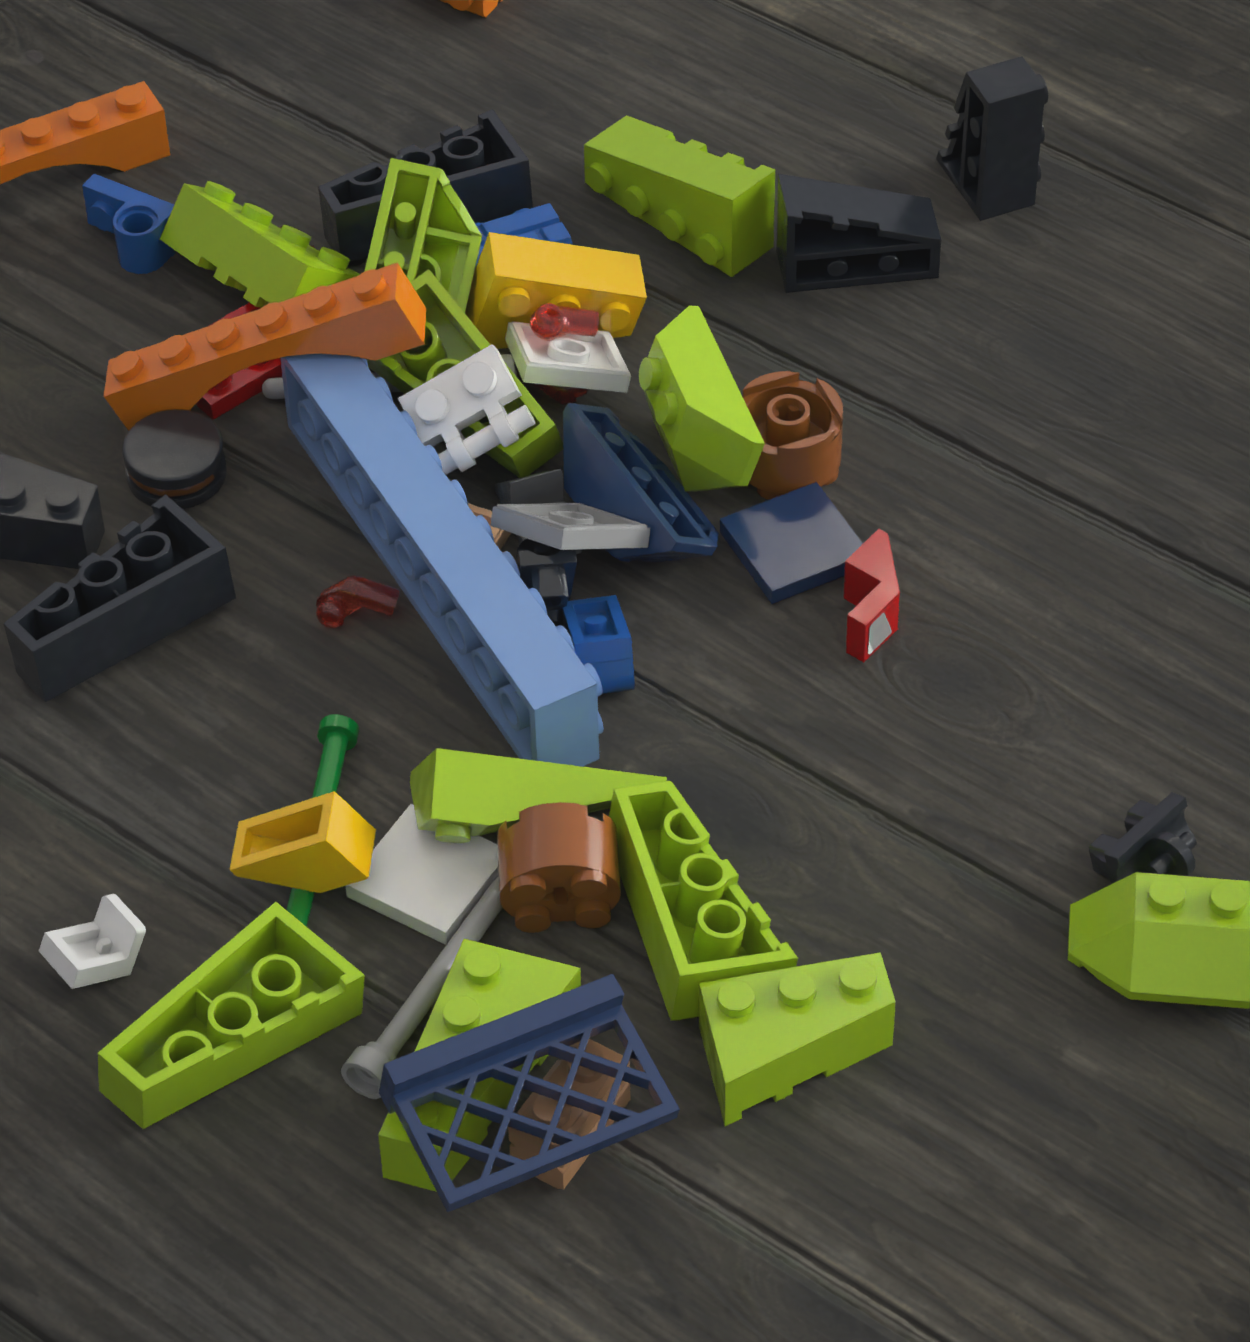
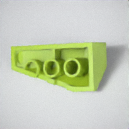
[410,748,667,843]

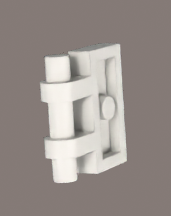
[398,344,536,475]

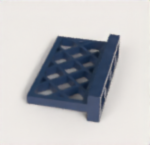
[379,974,680,1212]

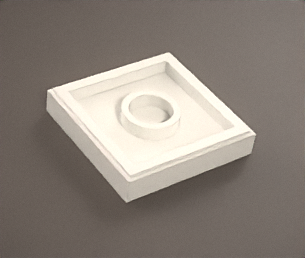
[505,321,631,393]
[346,804,499,945]

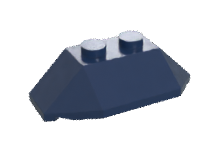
[563,403,719,562]

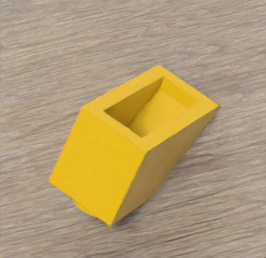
[230,791,376,893]

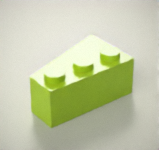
[699,952,896,1126]

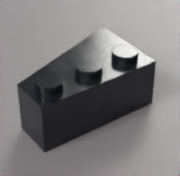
[936,56,1048,221]
[776,174,941,293]

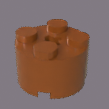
[742,371,843,500]
[497,802,621,933]

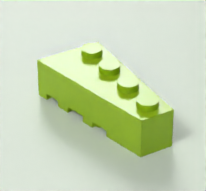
[584,115,775,277]
[98,902,365,1129]

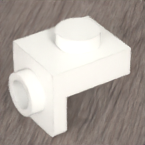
[39,894,146,989]

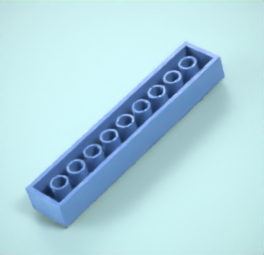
[280,354,604,767]

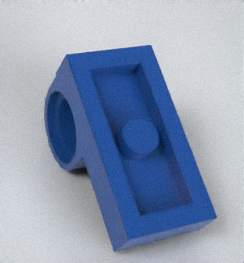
[82,174,177,274]
[562,595,635,694]

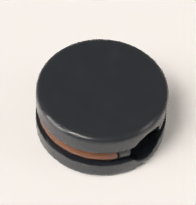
[122,409,227,509]

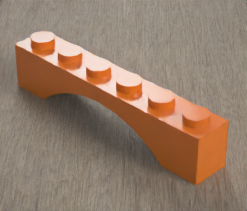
[0,81,170,185]
[103,262,426,431]

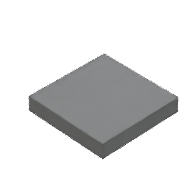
[491,503,650,550]

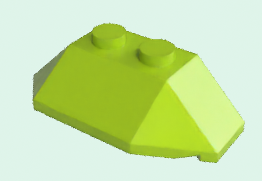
[364,158,482,313]
[639,305,765,492]
[1067,872,1250,1009]

